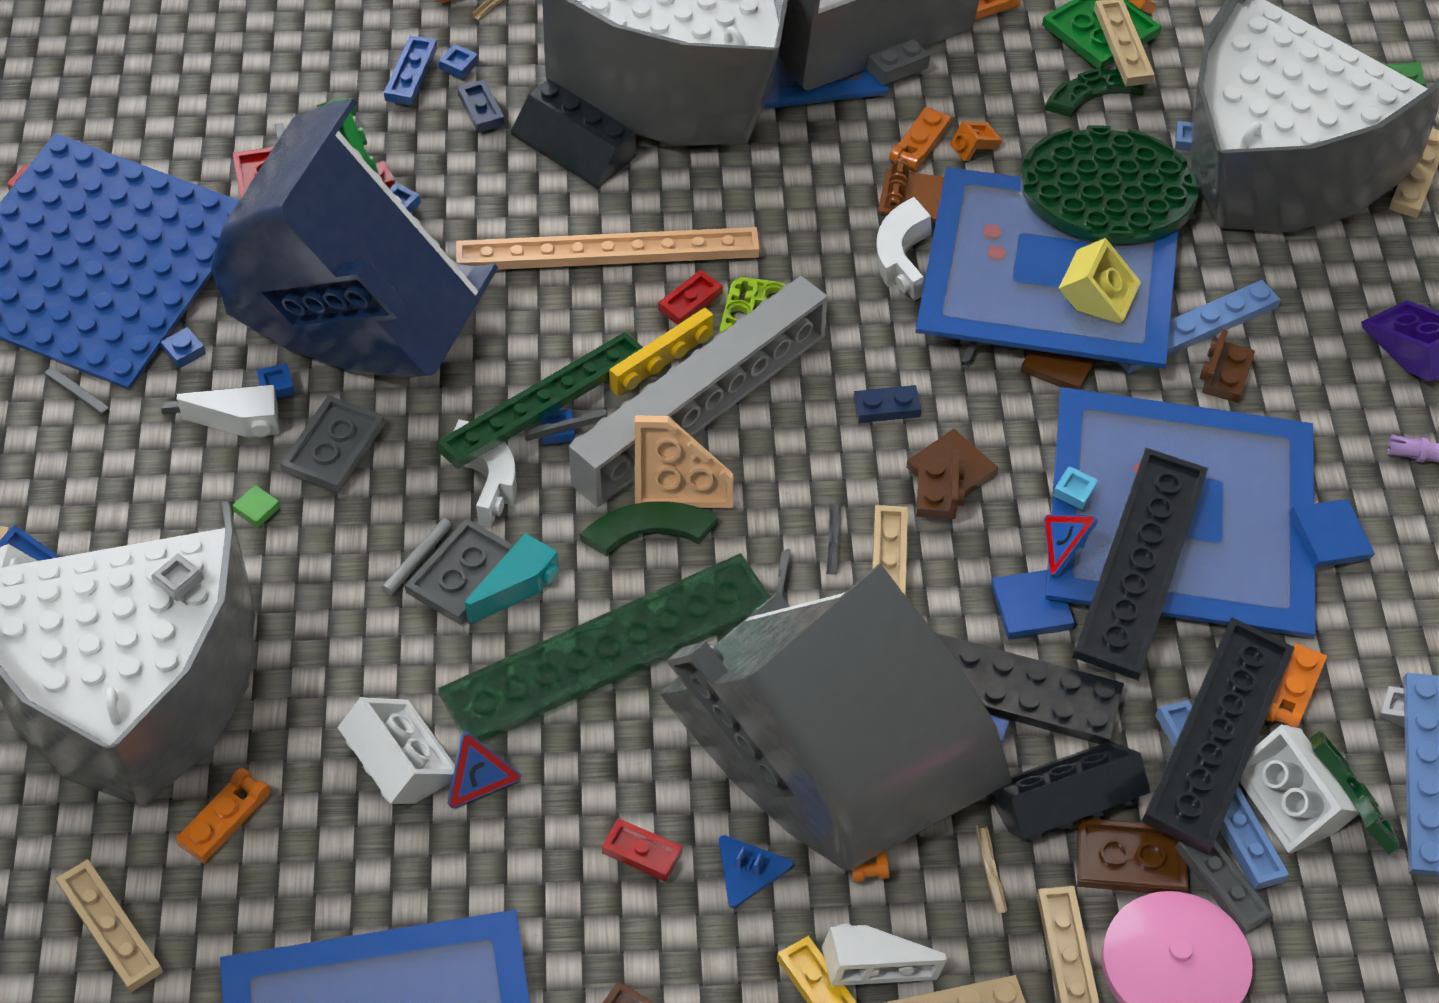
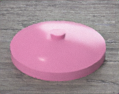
[1101,891,1253,1003]

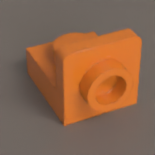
[950,121,1003,161]

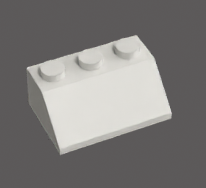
[337,697,455,804]
[1240,724,1359,853]

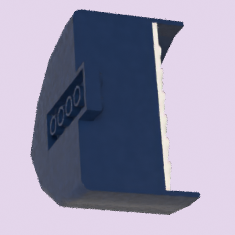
[210,98,498,378]

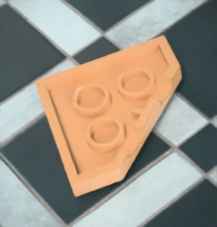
[635,415,733,508]

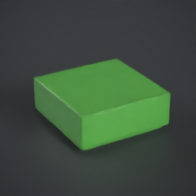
[232,485,280,528]

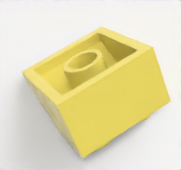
[1058,238,1141,323]

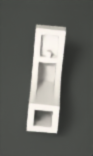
[876,197,932,301]
[454,419,517,528]

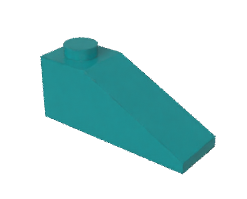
[464,533,560,624]

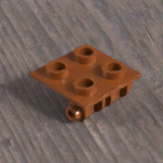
[878,158,944,221]

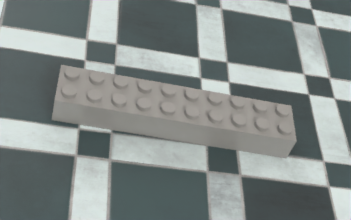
[569,276,828,508]

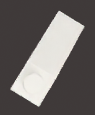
[177,385,279,437]
[822,924,947,986]

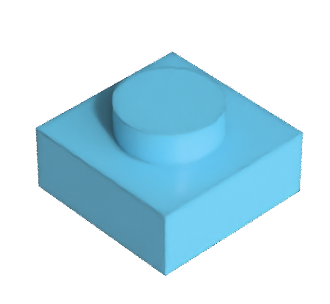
[1053,466,1098,510]

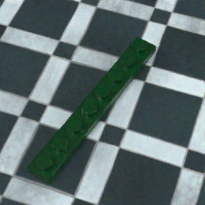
[436,332,643,469]

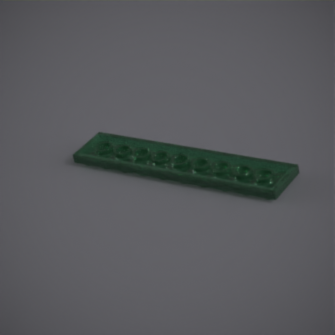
[438,553,771,742]

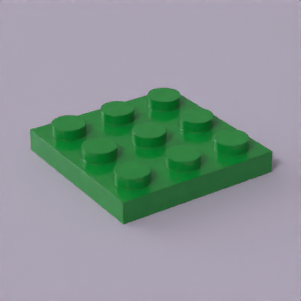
[1042,0,1162,71]

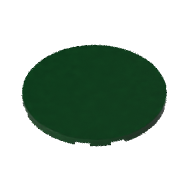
[1020,125,1199,244]

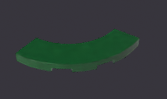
[1045,66,1148,118]
[580,501,718,556]
[1310,731,1399,855]

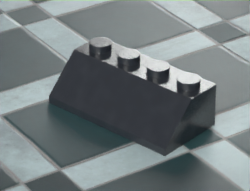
[511,79,636,189]
[988,741,1151,841]

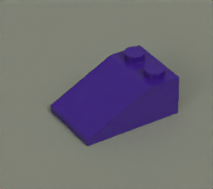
[1361,300,1439,381]

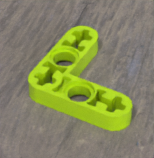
[719,277,786,333]

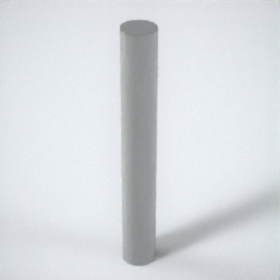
[382,518,452,596]

